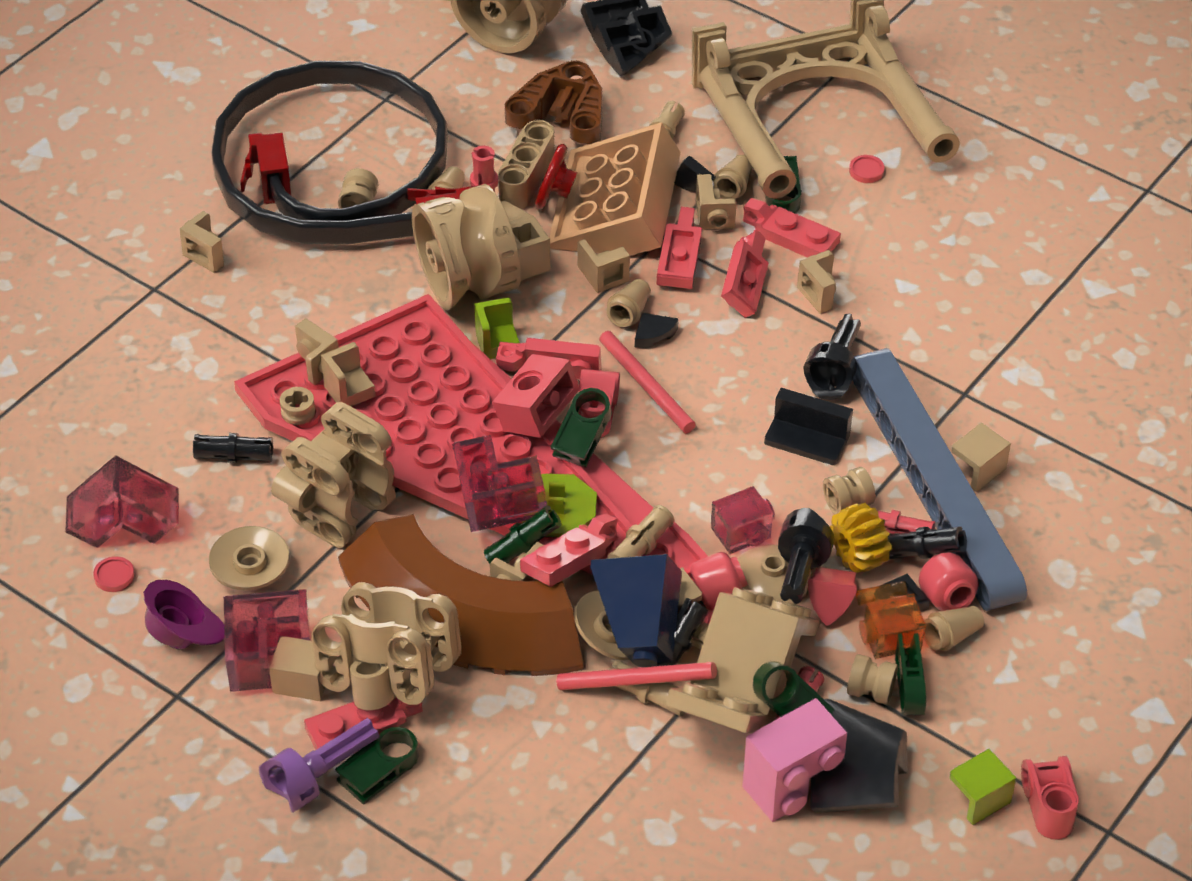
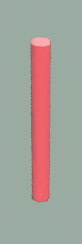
[599,331,696,434]
[556,662,717,690]

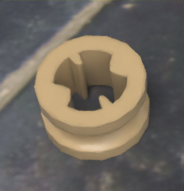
[280,387,315,425]

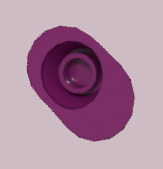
[144,580,227,649]

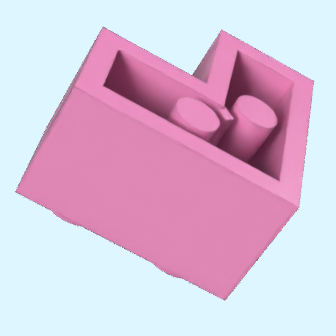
[742,698,847,822]

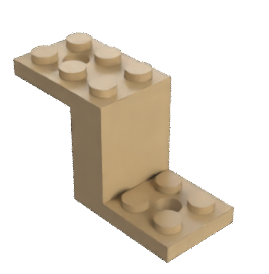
[665,587,820,733]

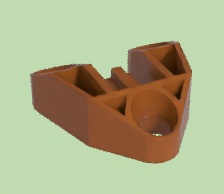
[505,60,602,144]

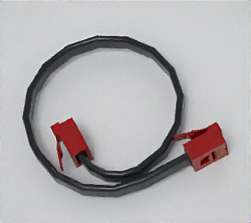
[211,61,473,244]

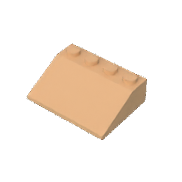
[549,122,681,256]

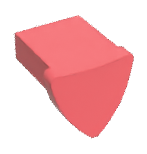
[808,567,857,625]

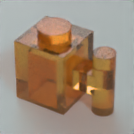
[856,581,926,659]

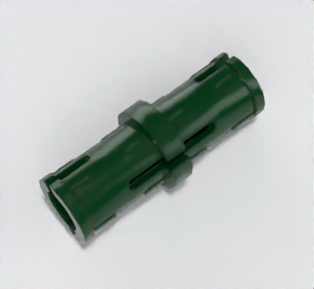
[484,505,562,564]

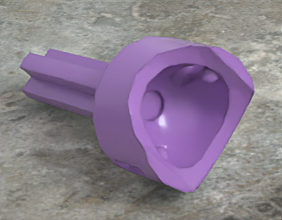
[259,718,379,813]

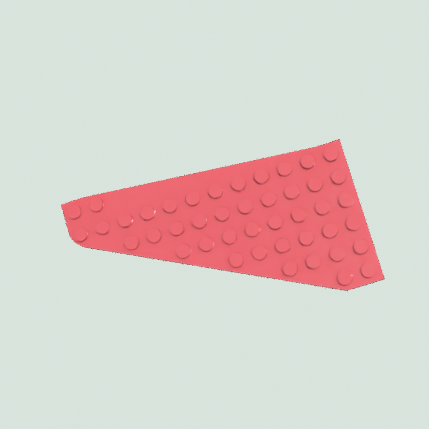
[234,294,708,578]

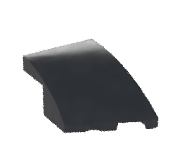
[580,0,672,76]
[811,699,908,813]

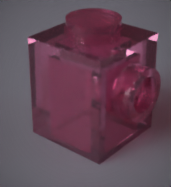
[711,486,775,554]

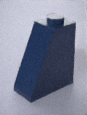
[590,554,682,667]

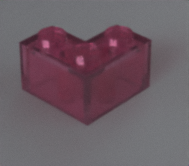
[452,435,547,532]
[65,455,179,548]
[223,589,311,692]

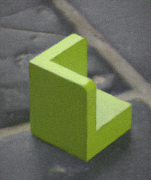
[474,298,520,359]
[950,749,1016,825]

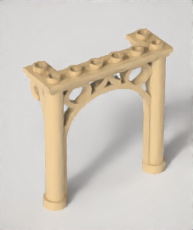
[692,0,960,199]

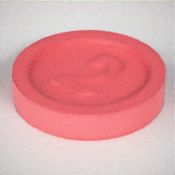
[849,155,885,183]
[93,556,135,592]

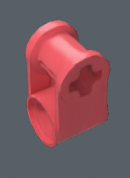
[579,369,620,438]
[1021,756,1079,840]

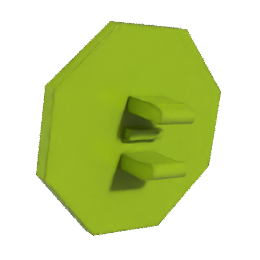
[516,474,597,537]

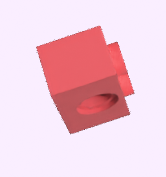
[492,354,580,438]

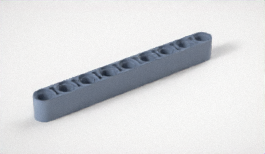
[853,348,1027,611]

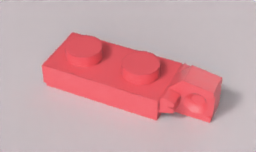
[743,198,841,258]
[656,206,702,289]
[721,229,768,318]
[496,338,602,379]
[520,513,618,587]
[304,687,423,750]

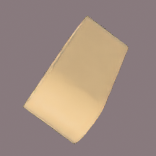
[498,120,555,210]

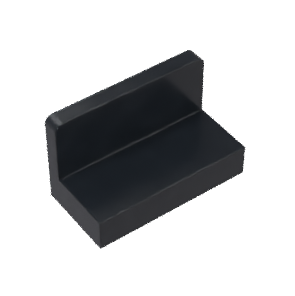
[764,387,853,465]

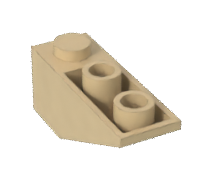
[501,200,550,281]

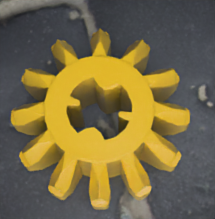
[830,503,892,573]

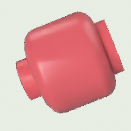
[690,552,748,610]
[918,552,979,611]

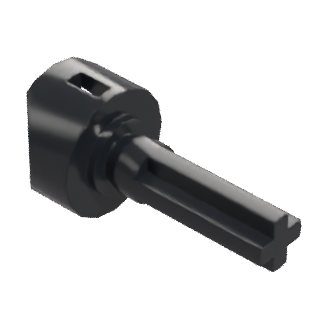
[803,314,861,400]
[778,508,835,604]

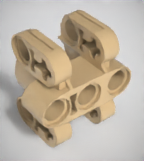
[271,402,396,548]
[311,582,462,710]

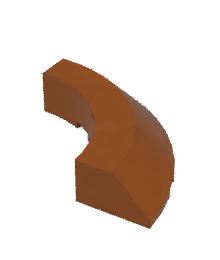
[338,514,584,676]

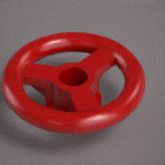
[534,144,578,210]

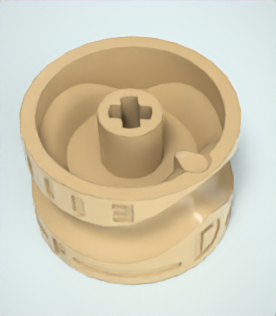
[450,0,567,53]
[412,184,521,310]

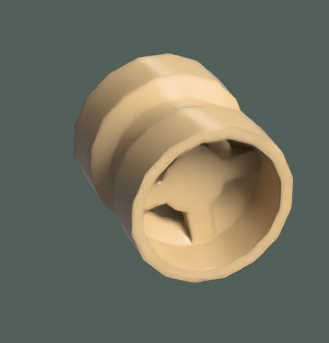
[338,168,379,208]
[823,467,876,514]
[847,654,898,705]

